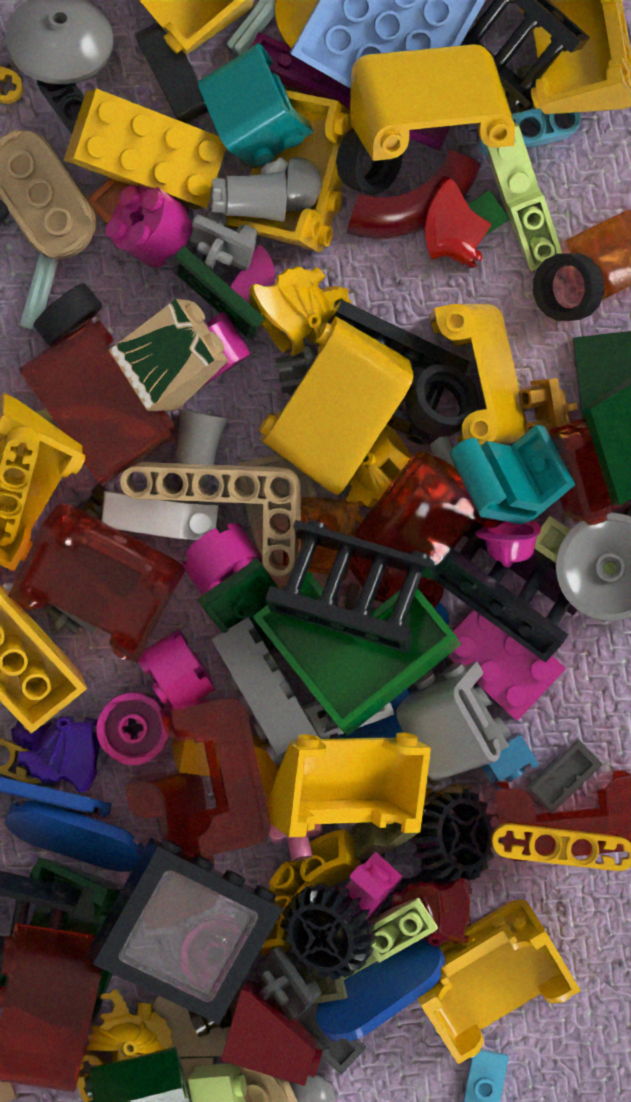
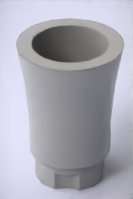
[210,171,287,222]
[173,409,227,487]

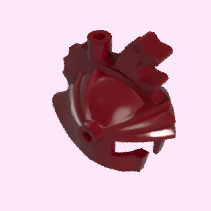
[382,878,472,946]

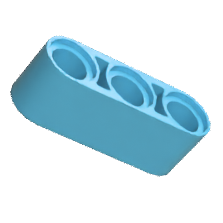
[477,108,581,156]

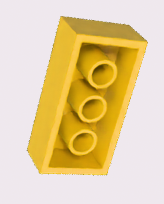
[64,88,226,210]
[0,584,87,734]

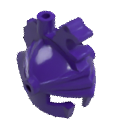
[11,716,101,793]

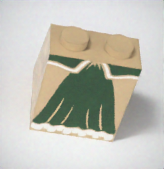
[109,299,228,411]

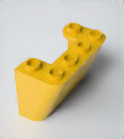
[224,90,352,252]

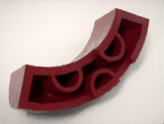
[346,149,481,239]

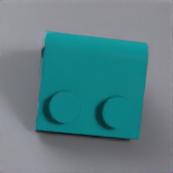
[198,43,314,168]
[449,424,576,524]

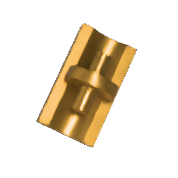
[519,378,578,443]

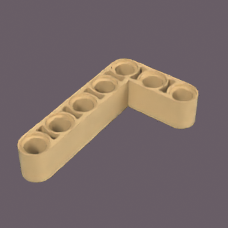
[120,462,301,577]

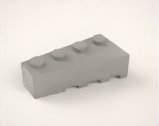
[211,618,321,767]

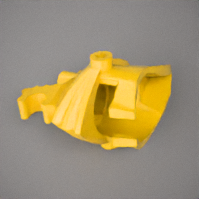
[249,266,351,356]
[342,425,423,523]
[86,989,173,1066]

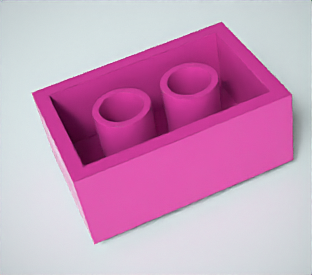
[447,608,566,721]

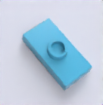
[463,1049,509,1102]

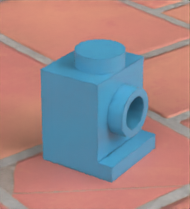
[481,732,539,784]

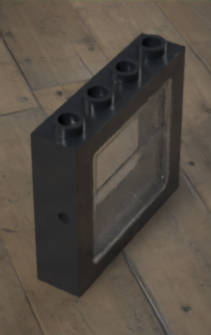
[86,837,283,1024]

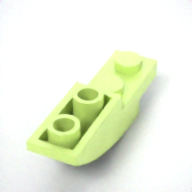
[485,122,562,272]
[343,897,438,980]

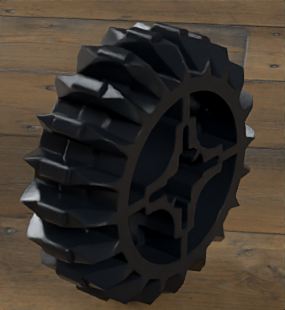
[409,786,495,884]
[280,882,377,981]

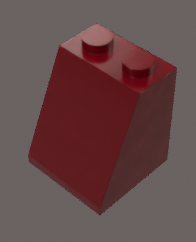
[221,979,323,1086]

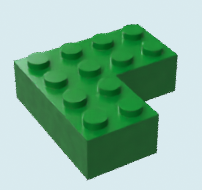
[253,571,462,736]

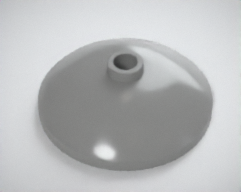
[5,0,113,84]
[556,513,631,621]

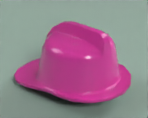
[475,520,541,568]

